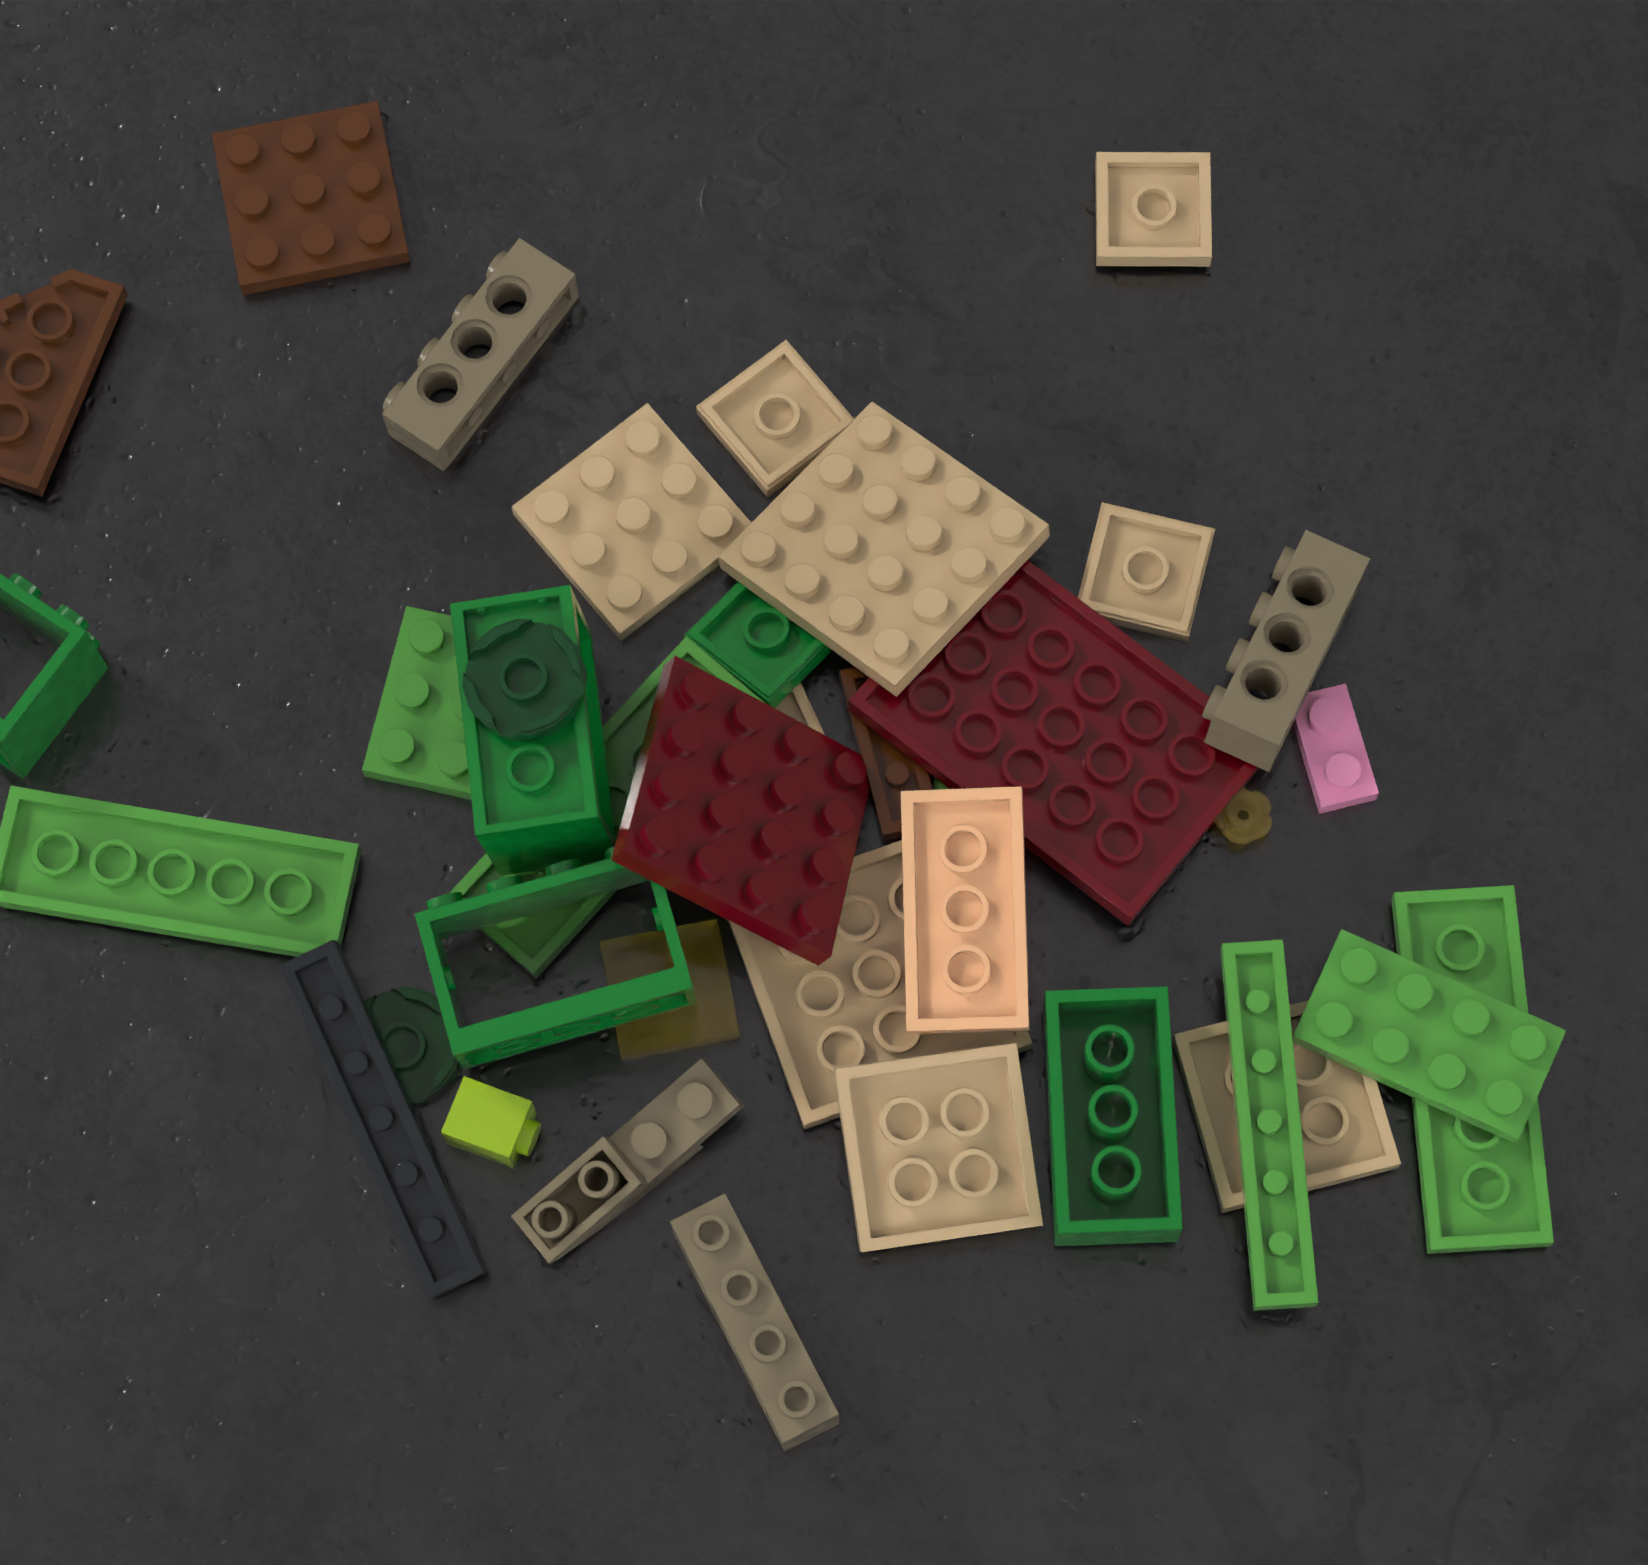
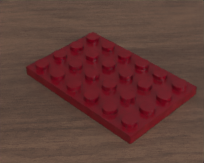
[847,560,1259,926]

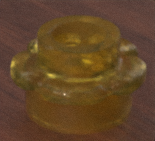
[1215,787,1272,844]

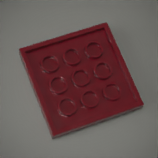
[611,655,870,966]

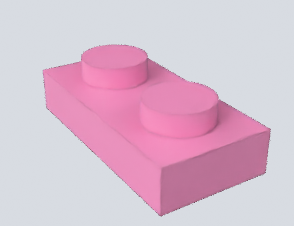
[1293,683,1379,814]

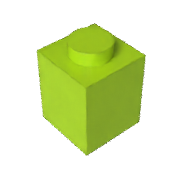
[441,1076,541,1169]

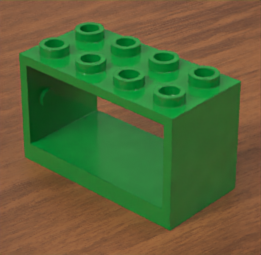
[0,573,108,779]
[450,585,617,876]
[414,847,697,1070]

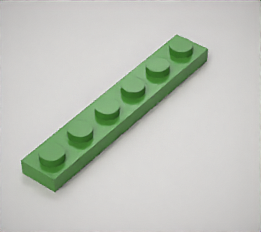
[1220,940,1318,1311]

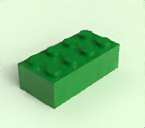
[1042,986,1183,1246]

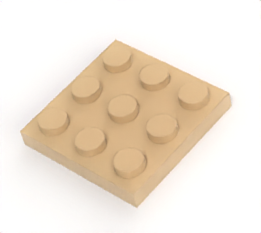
[511,403,752,641]
[1172,1000,1401,1213]
[833,1043,1043,1252]

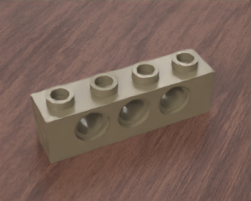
[382,238,579,471]
[1202,530,1371,772]
[670,1193,840,1452]

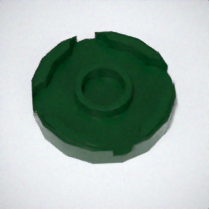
[462,619,587,741]
[365,986,460,1106]

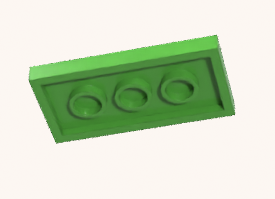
[1293,929,1567,1144]

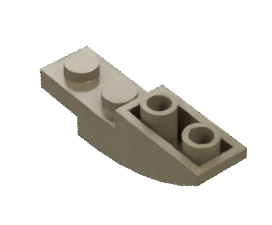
[511,1058,744,1264]

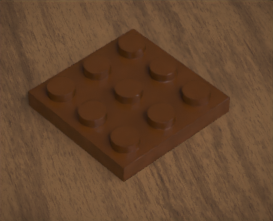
[211,101,410,295]

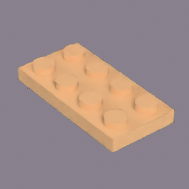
[901,786,1030,1034]

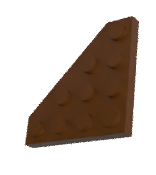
[0,269,128,497]

